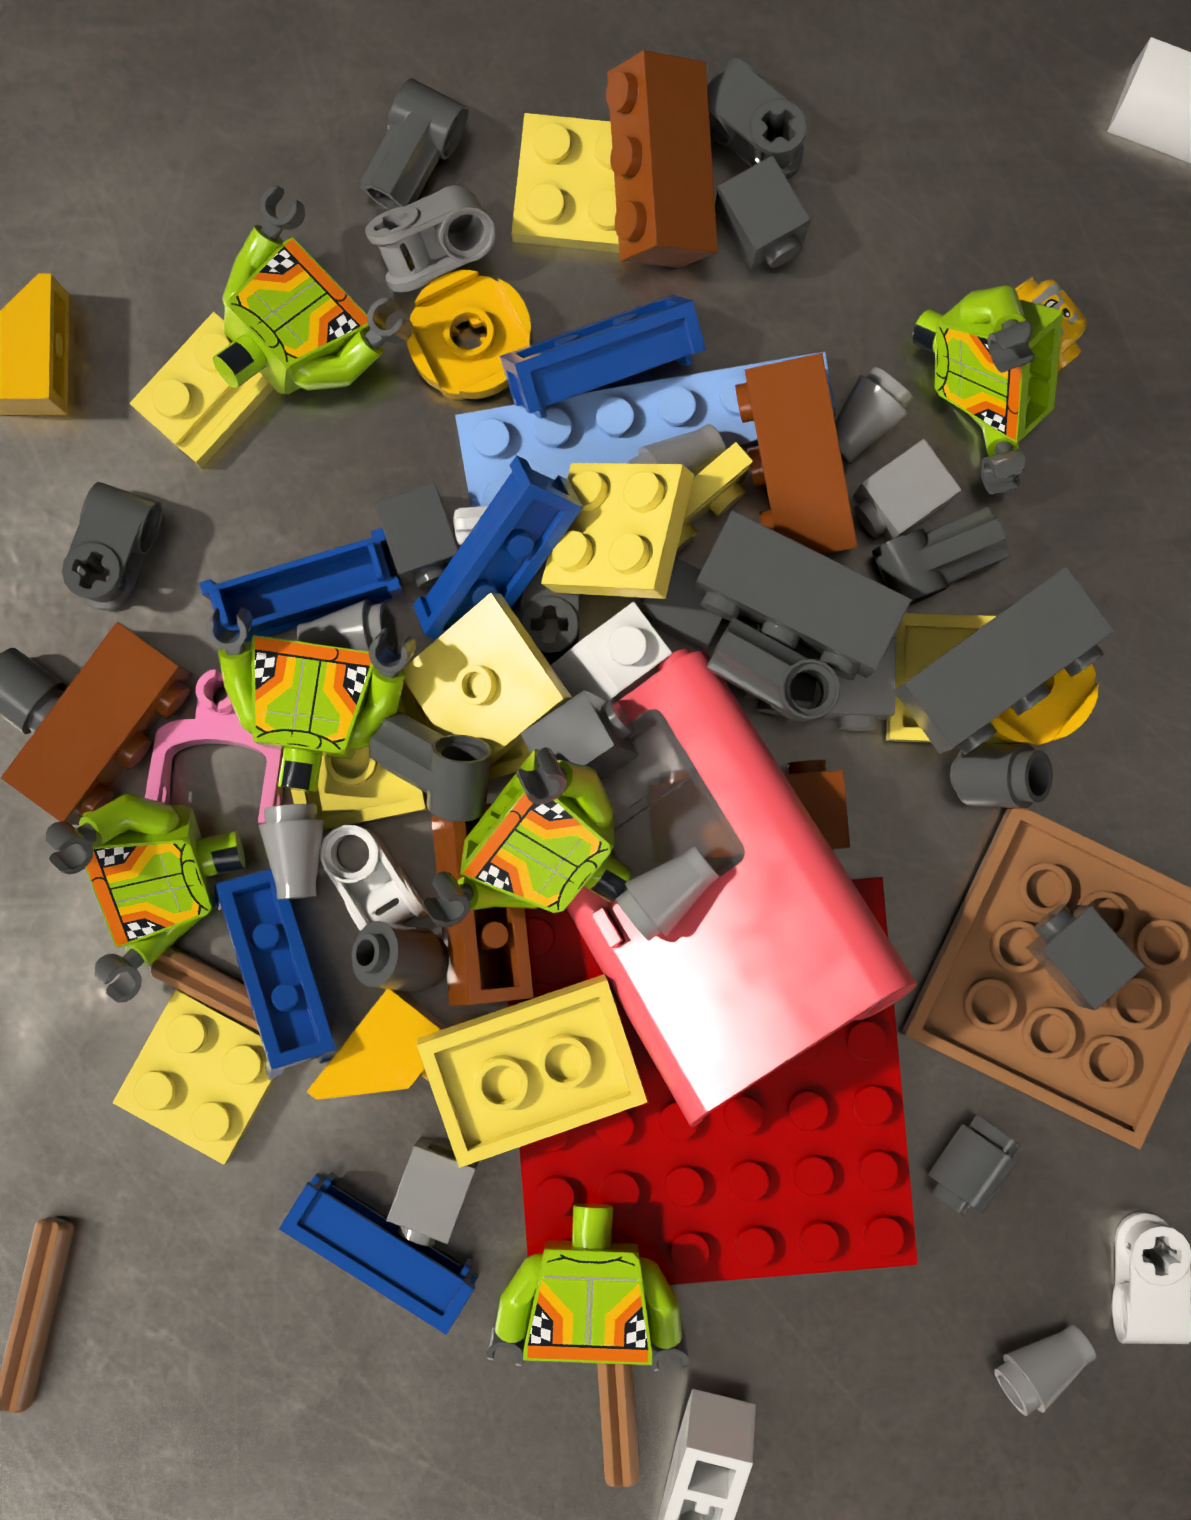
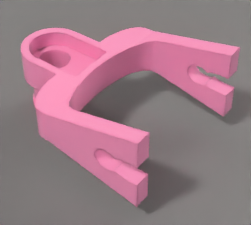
[145,669,283,825]

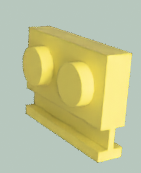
[129,312,275,468]
[676,442,753,553]

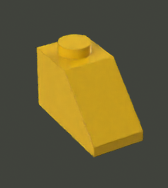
[0,273,70,415]
[306,989,449,1100]

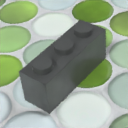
[693,510,912,680]
[894,566,1115,755]

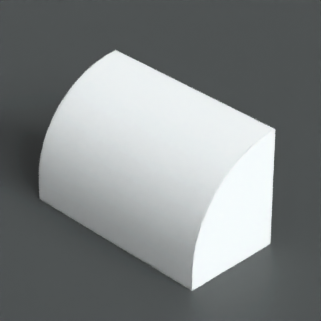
[1107,37,1191,164]

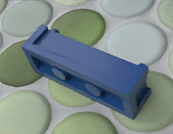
[499,295,706,419]
[413,455,583,639]
[199,528,406,643]
[215,869,336,1080]
[279,1172,479,1335]

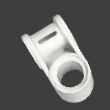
[320,825,429,931]
[1112,1211,1191,1344]

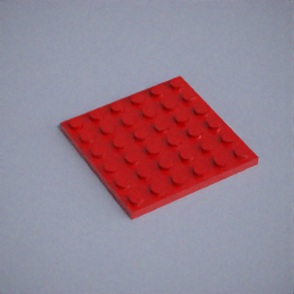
[508,877,918,1285]

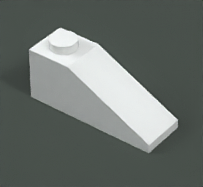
[550,602,672,702]
[658,1389,756,1520]

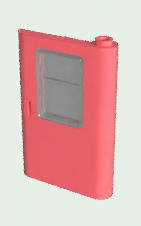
[502,648,917,1127]

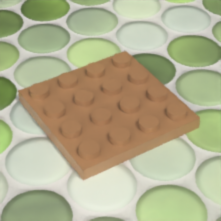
[901,808,1191,1150]

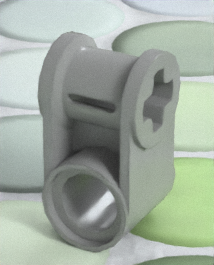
[365,185,496,292]

